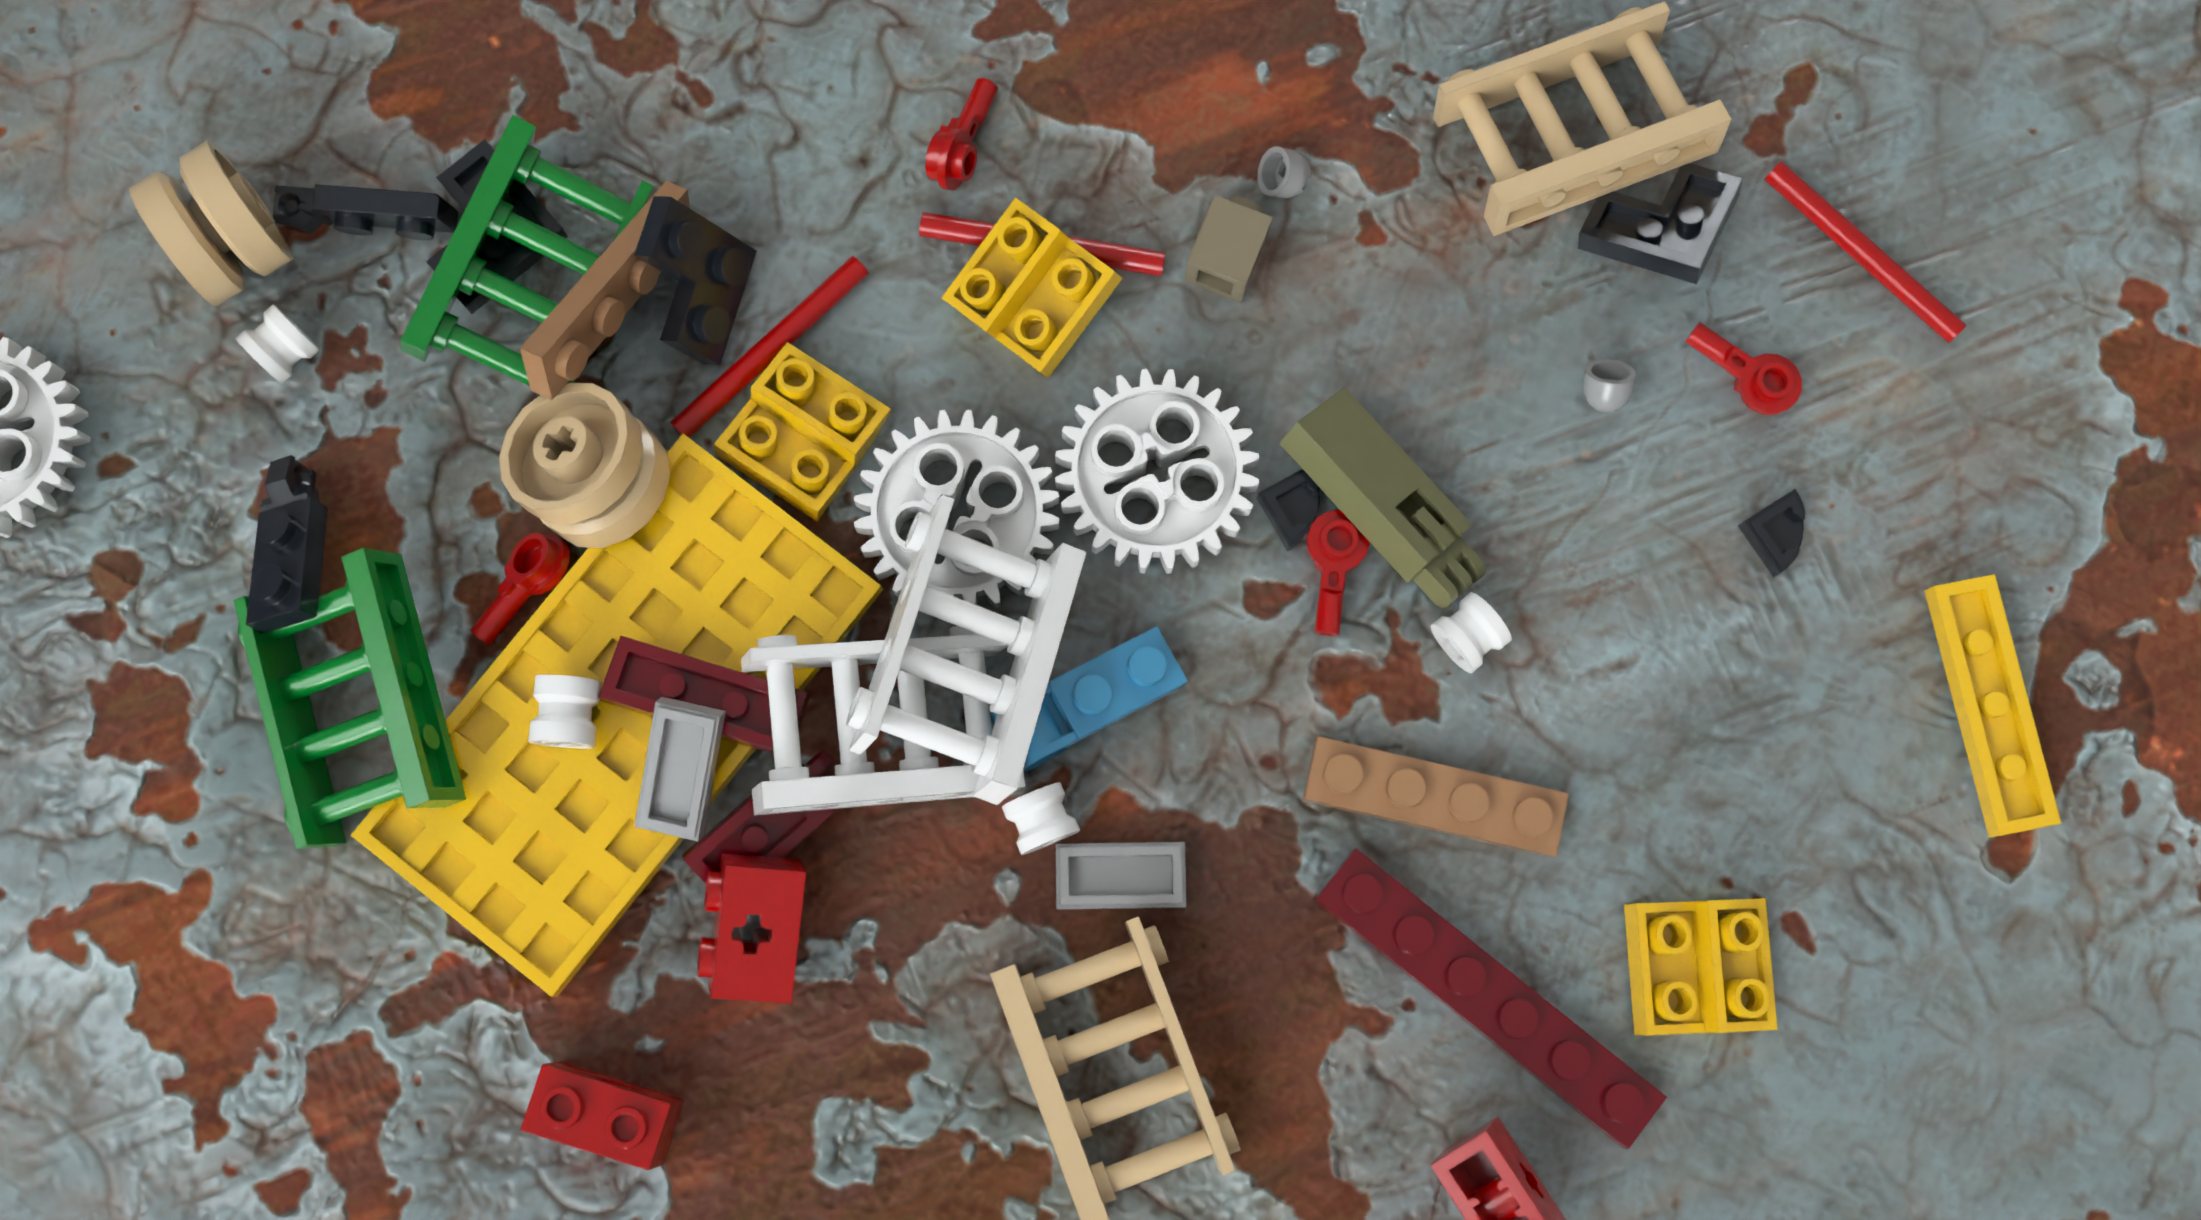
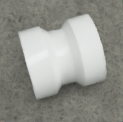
[528,675,602,749]

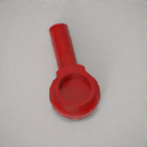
[925,78,998,191]
[1685,322,1802,415]
[1306,510,1370,637]
[470,533,570,645]

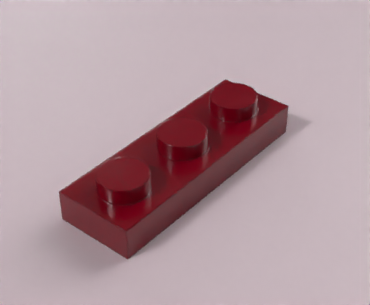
[598,636,810,754]

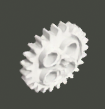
[0,337,91,538]
[1055,369,1259,574]
[854,410,1060,608]

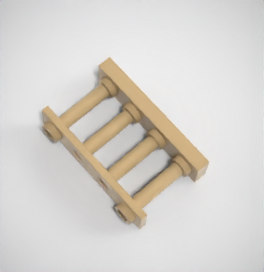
[1433,1,1732,236]
[990,916,1241,1220]

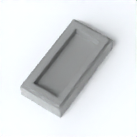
[634,697,726,841]
[1056,842,1186,910]

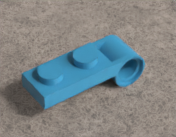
[991,626,1188,773]

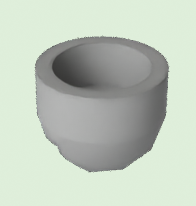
[1257,146,1312,199]
[1583,359,1636,413]

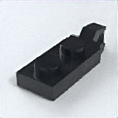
[273,184,458,240]
[246,455,328,634]

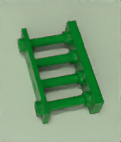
[400,115,654,396]
[233,548,466,849]

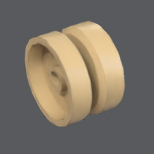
[129,141,294,307]
[499,383,670,548]

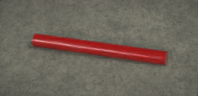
[1764,161,1966,343]
[919,212,1166,277]
[669,256,869,438]

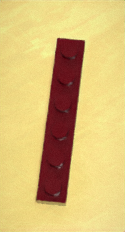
[1314,848,1667,1150]

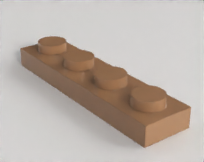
[520,181,690,400]
[1302,736,1569,858]

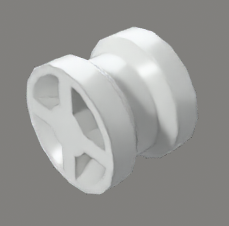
[235,304,320,384]
[1430,592,1512,674]
[1002,782,1080,856]

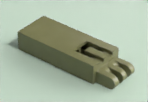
[1279,387,1486,608]

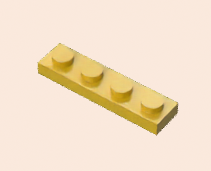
[1924,574,2062,838]

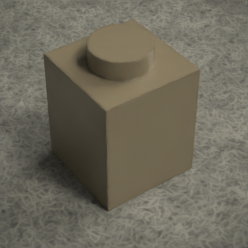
[1184,195,1273,303]

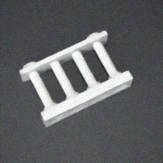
[846,494,1086,805]
[741,626,1025,816]

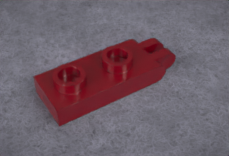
[682,749,837,884]

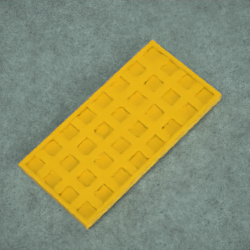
[351,434,883,997]

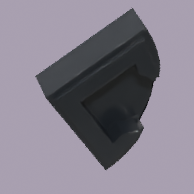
[1257,469,1320,551]
[1738,489,1805,577]

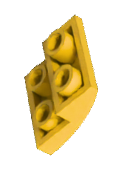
[941,197,1123,378]
[714,342,891,521]
[1624,898,1778,1036]

